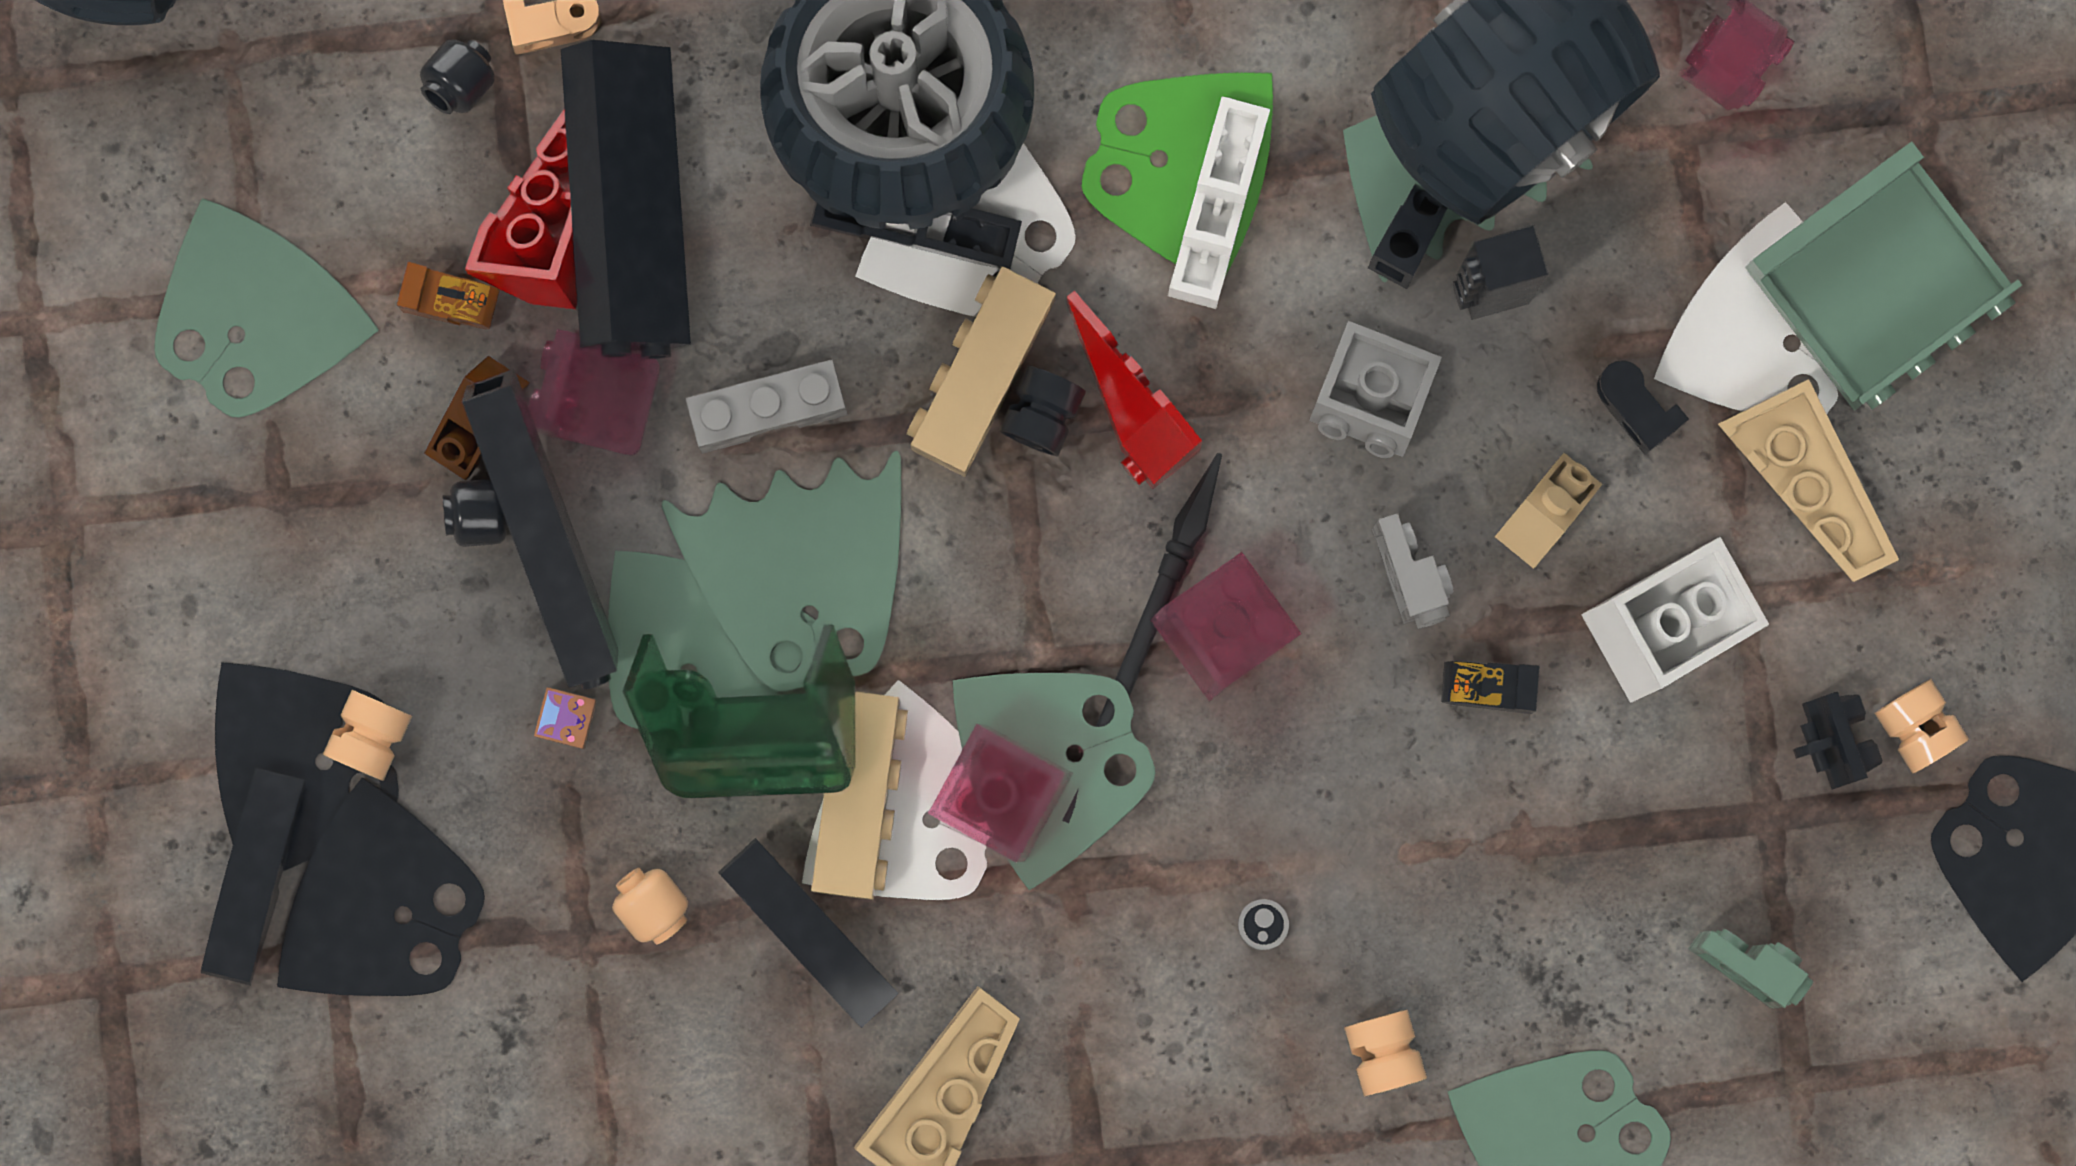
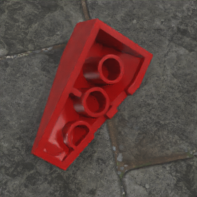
[465,110,577,310]
[1066,290,1202,489]

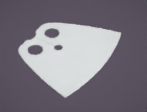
[855,143,1076,317]
[1654,202,1838,414]
[802,680,994,900]

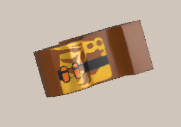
[397,262,500,330]

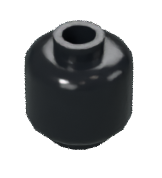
[420,40,495,114]
[442,479,508,547]

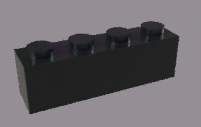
[1453,225,1548,320]

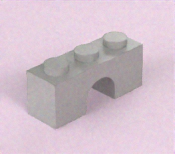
[686,360,847,454]

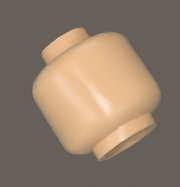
[612,867,688,945]

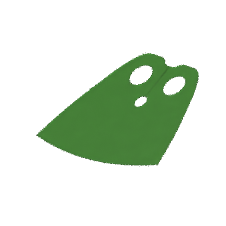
[1082,73,1273,276]

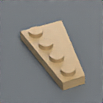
[1718,379,1899,582]
[854,986,1020,1166]

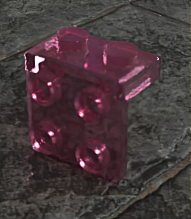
[529,329,661,456]

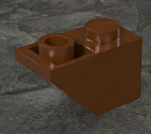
[424,356,530,481]

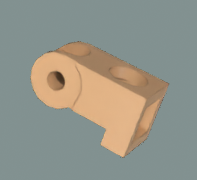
[503,0,601,55]

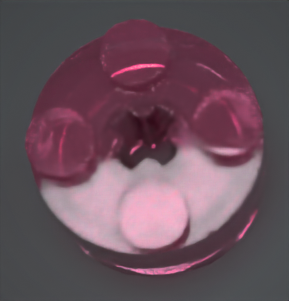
[1679,0,1795,111]

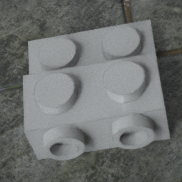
[1309,321,1442,458]
[1372,513,1454,629]

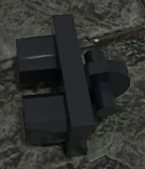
[1793,691,1883,790]

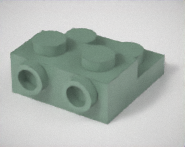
[1688,929,1813,1008]

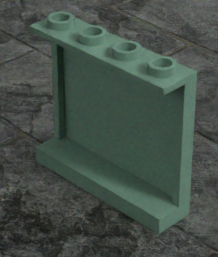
[1745,141,2022,411]

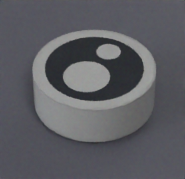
[1238,899,1289,950]

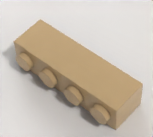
[907,266,1056,477]
[811,689,908,900]

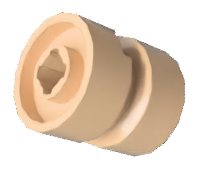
[1875,679,1969,774]
[323,690,412,781]
[1344,1010,1427,1096]

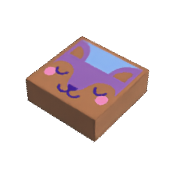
[534,687,597,749]

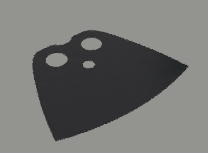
[215,662,399,871]
[1931,755,2076,982]
[277,778,485,996]

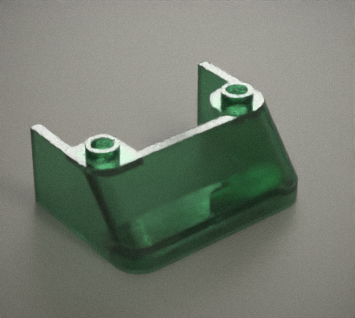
[622,625,856,798]

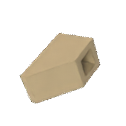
[1495,453,1603,569]

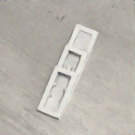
[1168,96,1270,309]

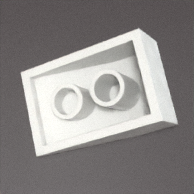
[1581,537,1769,703]

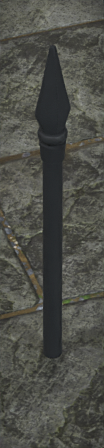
[1062,453,1222,823]

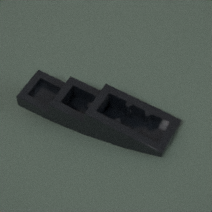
[810,202,1022,270]
[201,768,306,986]
[718,838,899,1028]

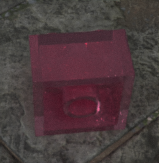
[1150,552,1302,702]
[928,724,1073,863]

